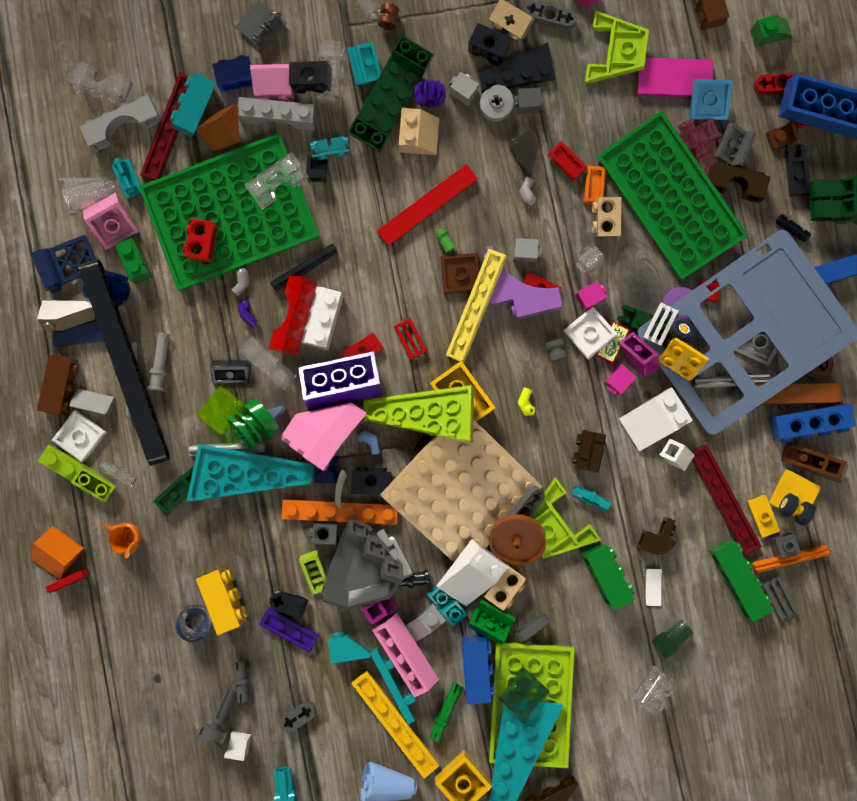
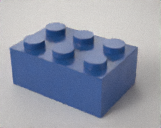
[461,635,495,704]

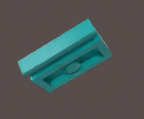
[346,42,381,86]

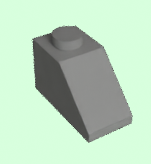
[405,603,446,642]

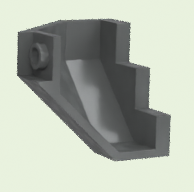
[321,519,403,612]

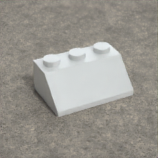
[301,287,343,350]

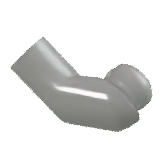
[519,177,536,205]
[231,267,250,296]

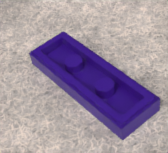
[259,607,320,653]

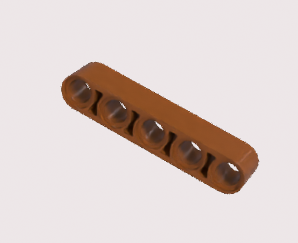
[756,383,843,405]

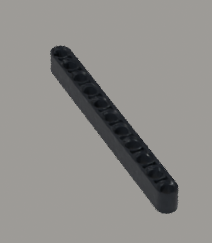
[79,259,170,466]

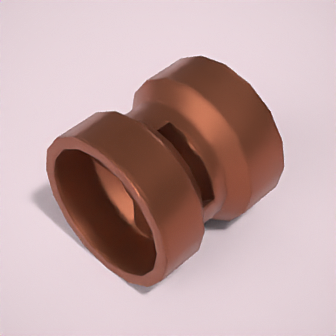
[378,3,399,30]

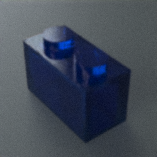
[212,55,253,92]

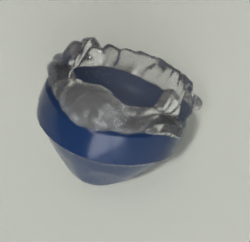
[176,604,213,642]

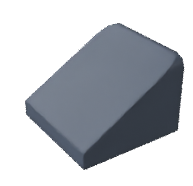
[267,406,286,421]

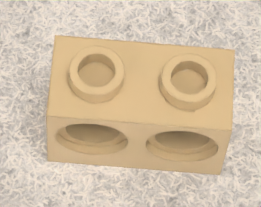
[592,197,621,237]
[483,563,526,611]

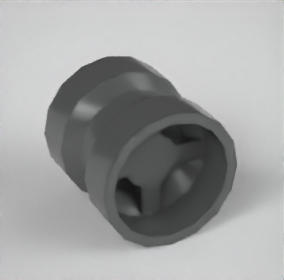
[544,339,568,362]

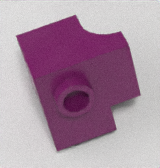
[361,597,400,626]

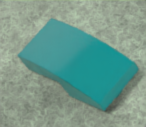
[427,585,468,627]

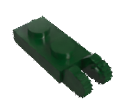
[617,305,673,339]
[153,466,194,515]

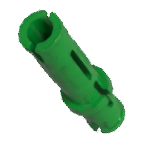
[428,682,464,743]

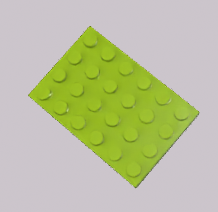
[489,642,575,768]

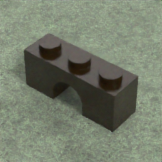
[708,162,771,203]

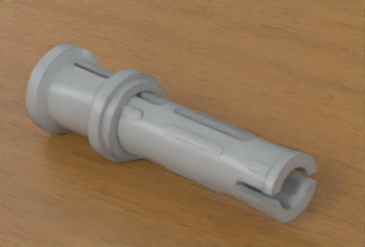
[147,333,170,392]

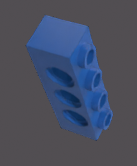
[769,403,856,443]

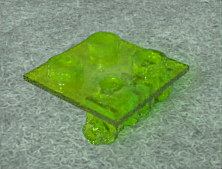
[197,385,245,435]

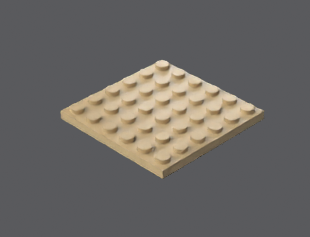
[380,419,543,562]

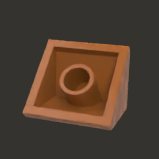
[196,104,239,152]

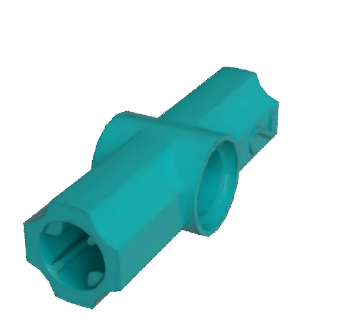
[273,766,297,801]

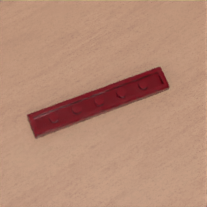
[140,73,188,181]
[691,444,762,556]

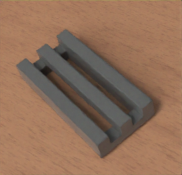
[762,576,798,621]

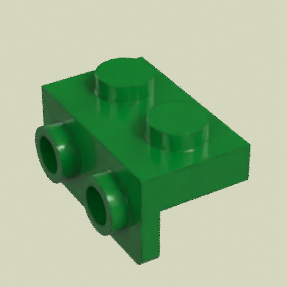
[467,600,516,645]

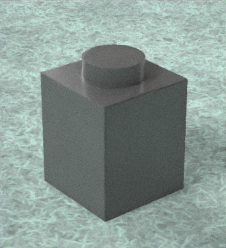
[513,88,542,114]

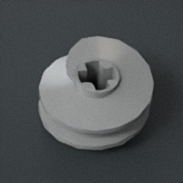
[479,85,514,122]

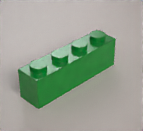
[709,540,773,622]

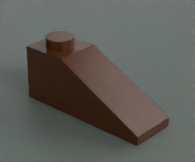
[781,443,848,484]

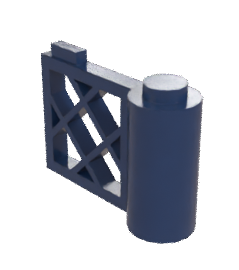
[31,235,96,293]

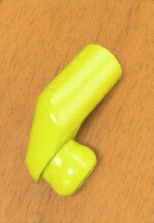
[518,387,535,416]

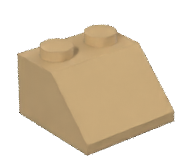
[399,108,439,155]

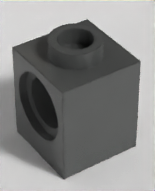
[309,523,339,545]
[768,532,801,558]

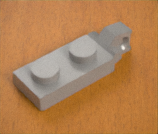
[377,529,414,580]

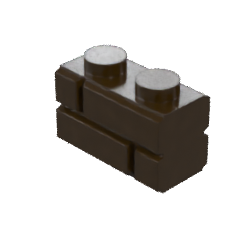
[572,430,606,473]

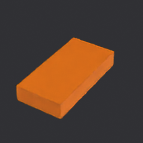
[583,165,606,205]

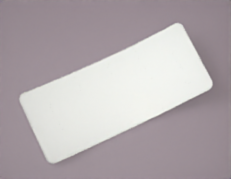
[335,469,347,508]
[646,569,662,606]

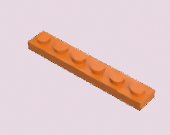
[281,500,398,525]

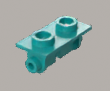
[310,136,350,160]
[112,157,141,199]

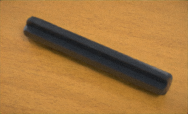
[270,244,338,291]

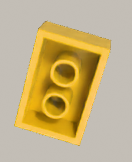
[430,361,495,422]
[196,566,248,635]

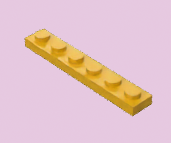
[351,670,439,778]

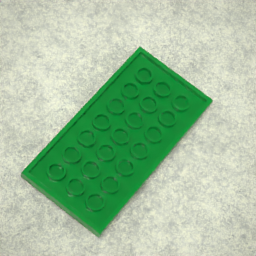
[597,110,748,280]

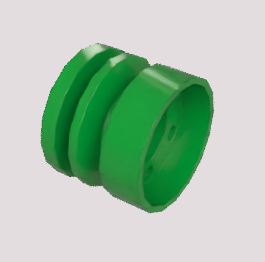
[227,398,279,450]

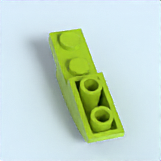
[38,444,116,503]

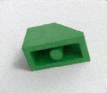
[750,15,792,47]

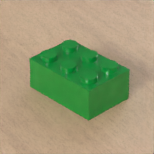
[580,543,635,611]

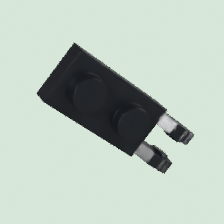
[785,144,810,197]

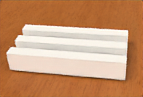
[643,302,679,346]

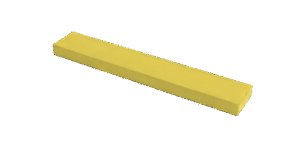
[446,249,508,363]

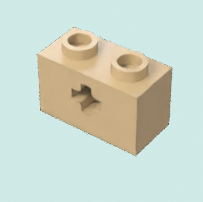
[489,0,535,40]

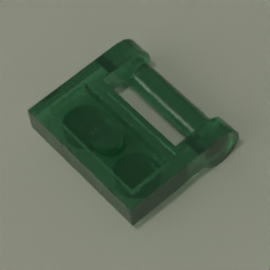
[498,667,549,724]

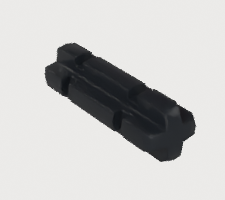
[775,214,811,242]

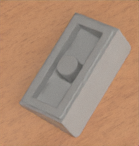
[69,388,115,416]

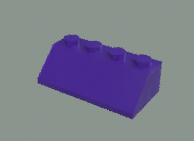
[299,352,383,411]

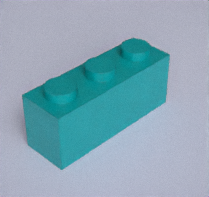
[170,72,216,137]

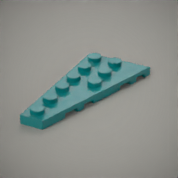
[186,444,314,502]
[489,694,564,801]

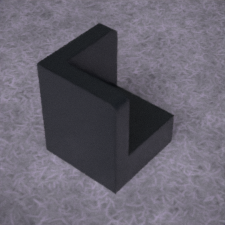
[306,154,328,183]

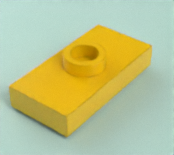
[746,495,780,538]

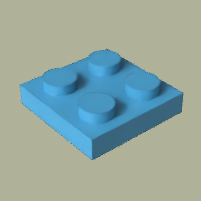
[689,79,733,120]

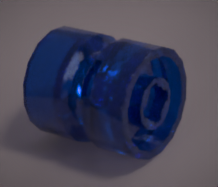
[313,456,338,483]

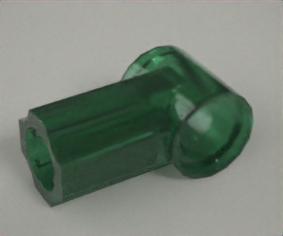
[652,620,694,659]

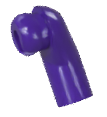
[237,300,258,328]

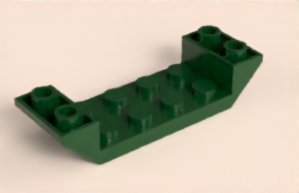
[347,34,434,153]

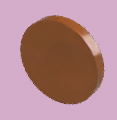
[489,514,546,566]

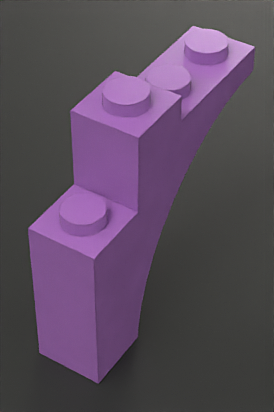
[484,245,564,319]

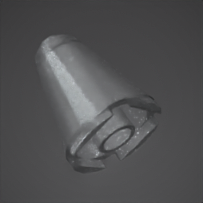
[58,177,116,216]

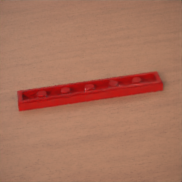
[377,164,478,247]

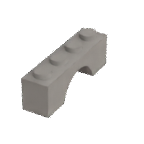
[79,95,161,152]
[238,97,317,131]

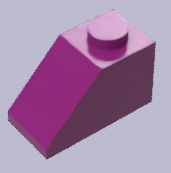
[618,332,659,378]

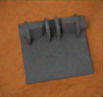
[235,0,287,50]

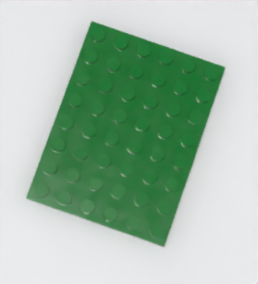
[139,132,320,292]

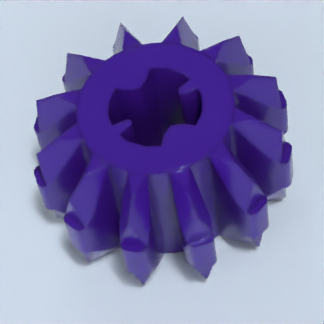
[414,79,446,108]

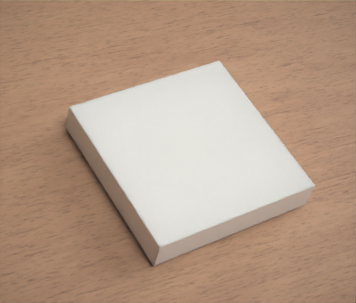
[563,306,618,360]
[52,410,107,463]

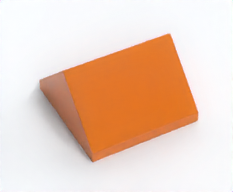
[30,526,85,580]

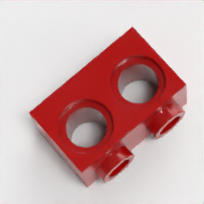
[183,218,218,264]

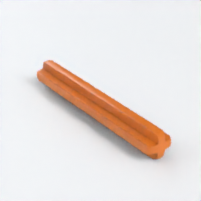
[752,545,830,573]

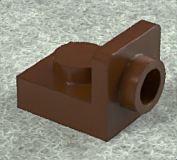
[766,121,799,151]

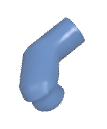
[357,430,380,455]

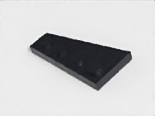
[478,42,555,93]

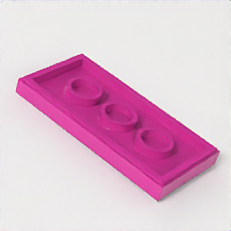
[637,58,713,98]

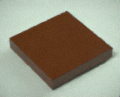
[440,253,480,294]

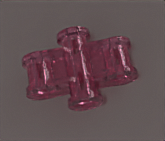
[678,118,723,160]

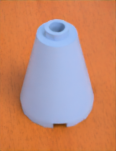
[361,762,417,801]

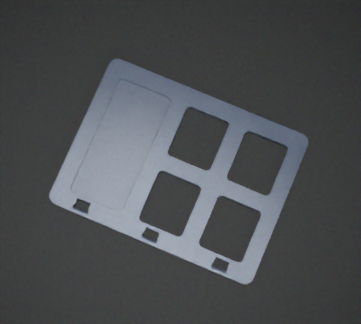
[637,230,857,435]

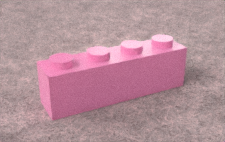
[372,613,439,698]

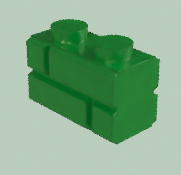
[115,238,153,284]

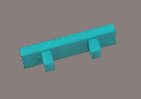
[370,647,417,724]

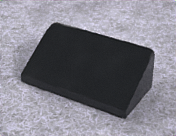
[210,360,251,383]

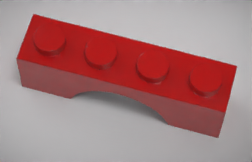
[268,276,318,356]

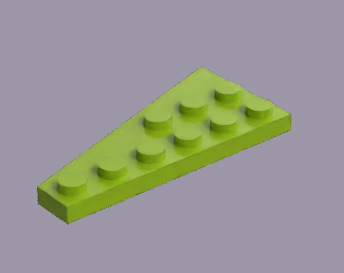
[363,385,474,444]

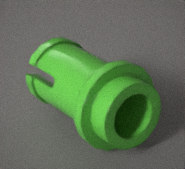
[435,228,456,253]

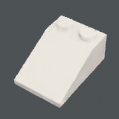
[618,388,693,451]
[437,539,508,606]

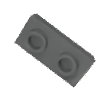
[713,122,757,167]

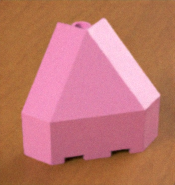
[280,402,367,471]

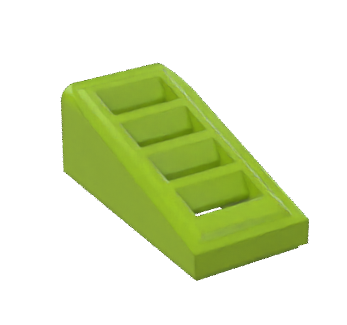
[299,550,327,595]

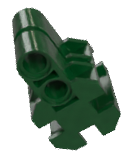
[809,176,857,225]

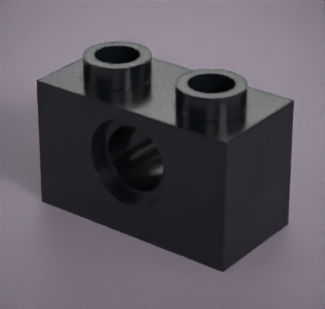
[468,23,512,64]
[289,61,332,94]
[351,467,391,495]

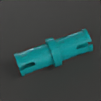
[571,485,611,512]

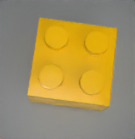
[435,750,492,801]

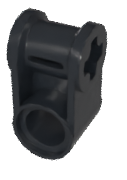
[269,591,309,619]

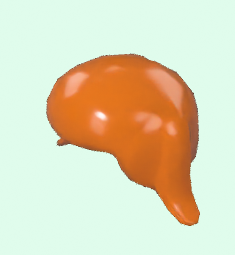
[103,523,142,559]

